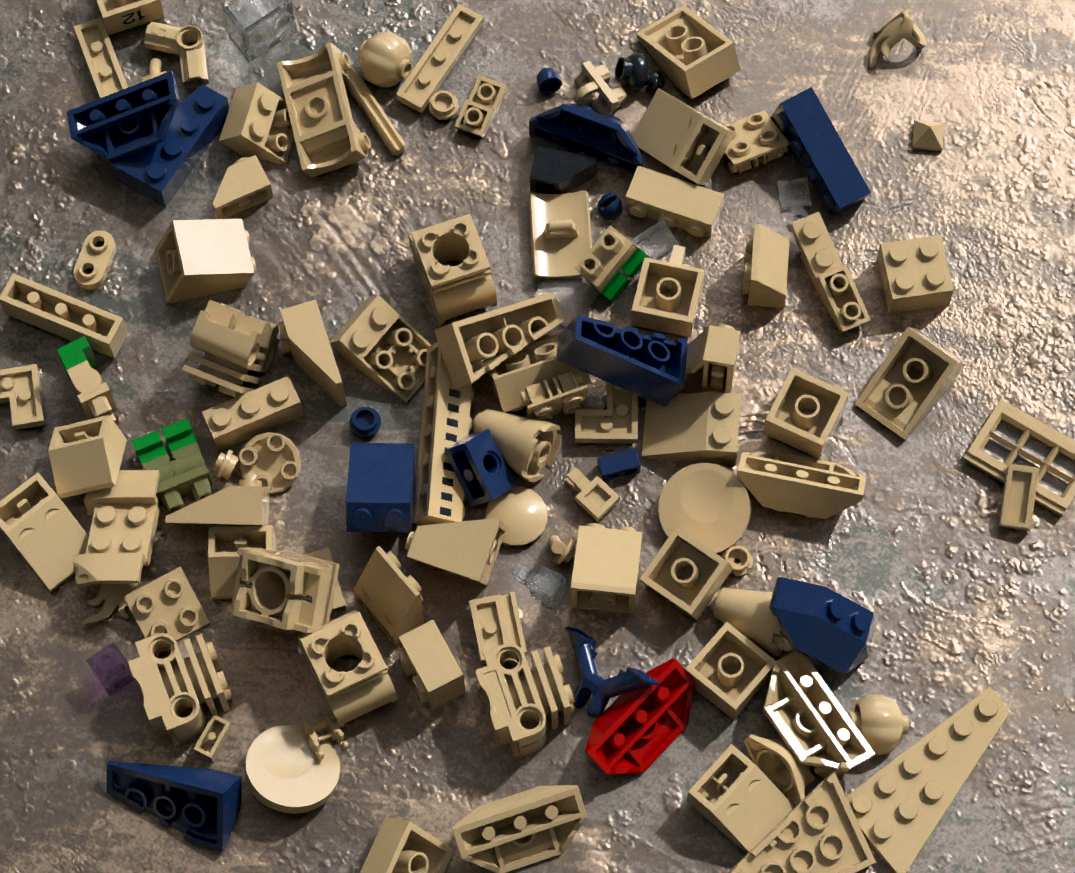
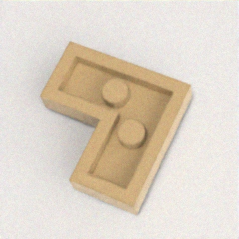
[0,364,46,430]
[575,382,638,444]

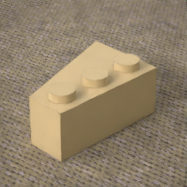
[680,324,741,394]

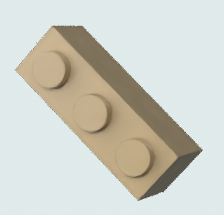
[625,166,724,238]
[202,375,304,452]

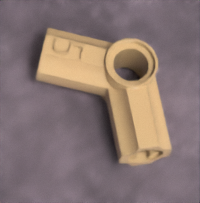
[144,21,209,90]

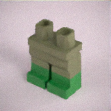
[131,418,212,514]

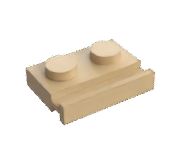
[469,592,527,664]

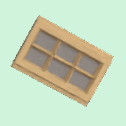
[963,399,1075,517]

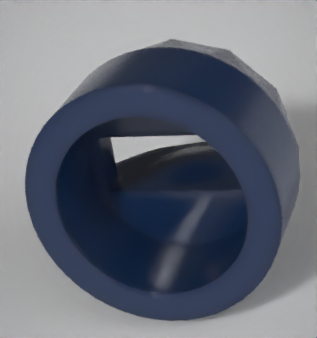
[537,67,562,94]
[598,193,622,220]

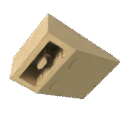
[632,88,736,185]
[329,295,431,403]
[0,472,89,592]
[353,546,425,646]
[687,744,795,854]

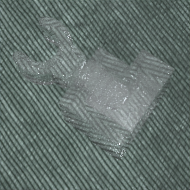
[512,563,568,611]

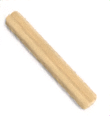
[343,63,406,156]

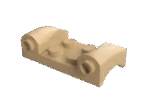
[277,42,371,178]

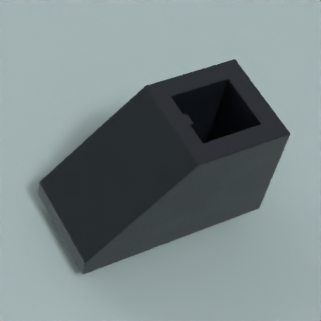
[530,146,597,194]

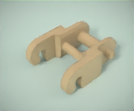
[304,715,348,761]

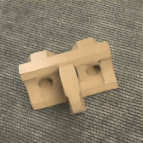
[573,61,627,116]

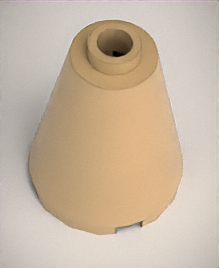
[472,409,562,483]
[710,588,791,658]

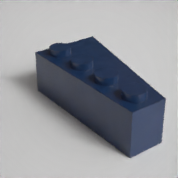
[110,84,230,207]
[556,315,688,407]

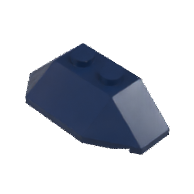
[67,71,179,161]
[529,103,643,175]
[769,577,876,675]

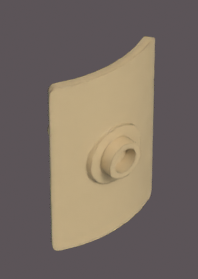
[528,190,592,278]

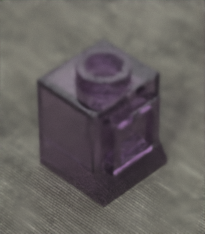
[87,642,135,696]

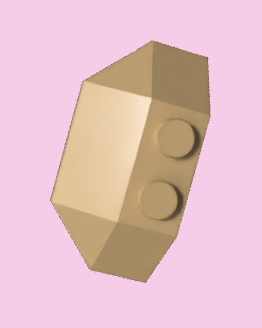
[737,451,866,519]
[763,651,875,771]
[452,785,587,873]

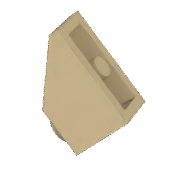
[212,155,273,219]

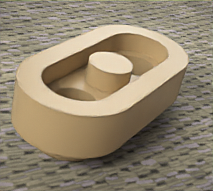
[74,230,116,290]

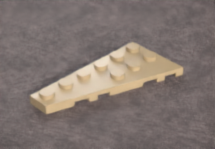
[728,772,876,873]

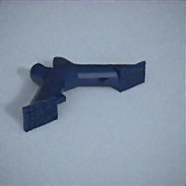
[565,626,659,718]

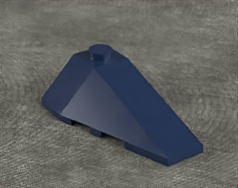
[107,761,242,852]

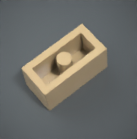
[193,714,233,763]

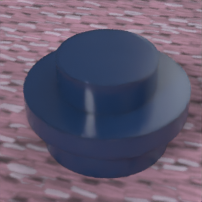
[350,407,381,437]

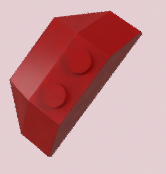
[585,658,695,775]

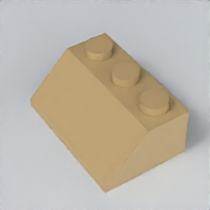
[486,330,592,412]
[360,817,454,873]

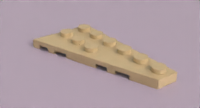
[846,687,1011,873]

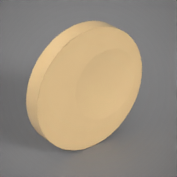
[658,463,751,554]
[244,724,340,814]

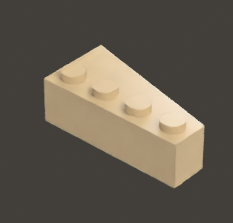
[434,291,564,389]

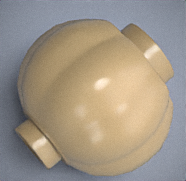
[358,31,413,88]
[848,694,909,755]

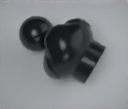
[615,53,666,93]

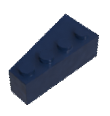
[770,87,871,216]

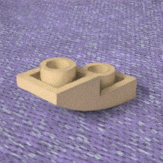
[455,75,507,138]

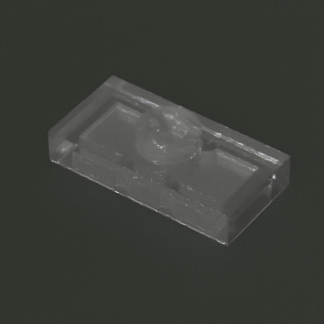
[624,219,680,279]

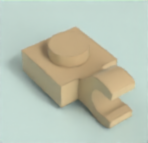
[565,467,620,522]

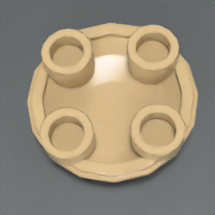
[239,432,301,495]
[485,486,548,546]

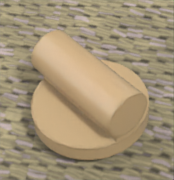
[548,535,576,565]

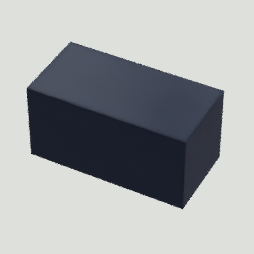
[597,448,641,482]

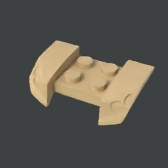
[73,470,160,588]

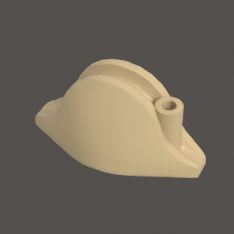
[744,735,814,807]

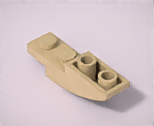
[789,212,871,333]

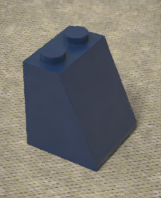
[346,443,415,532]

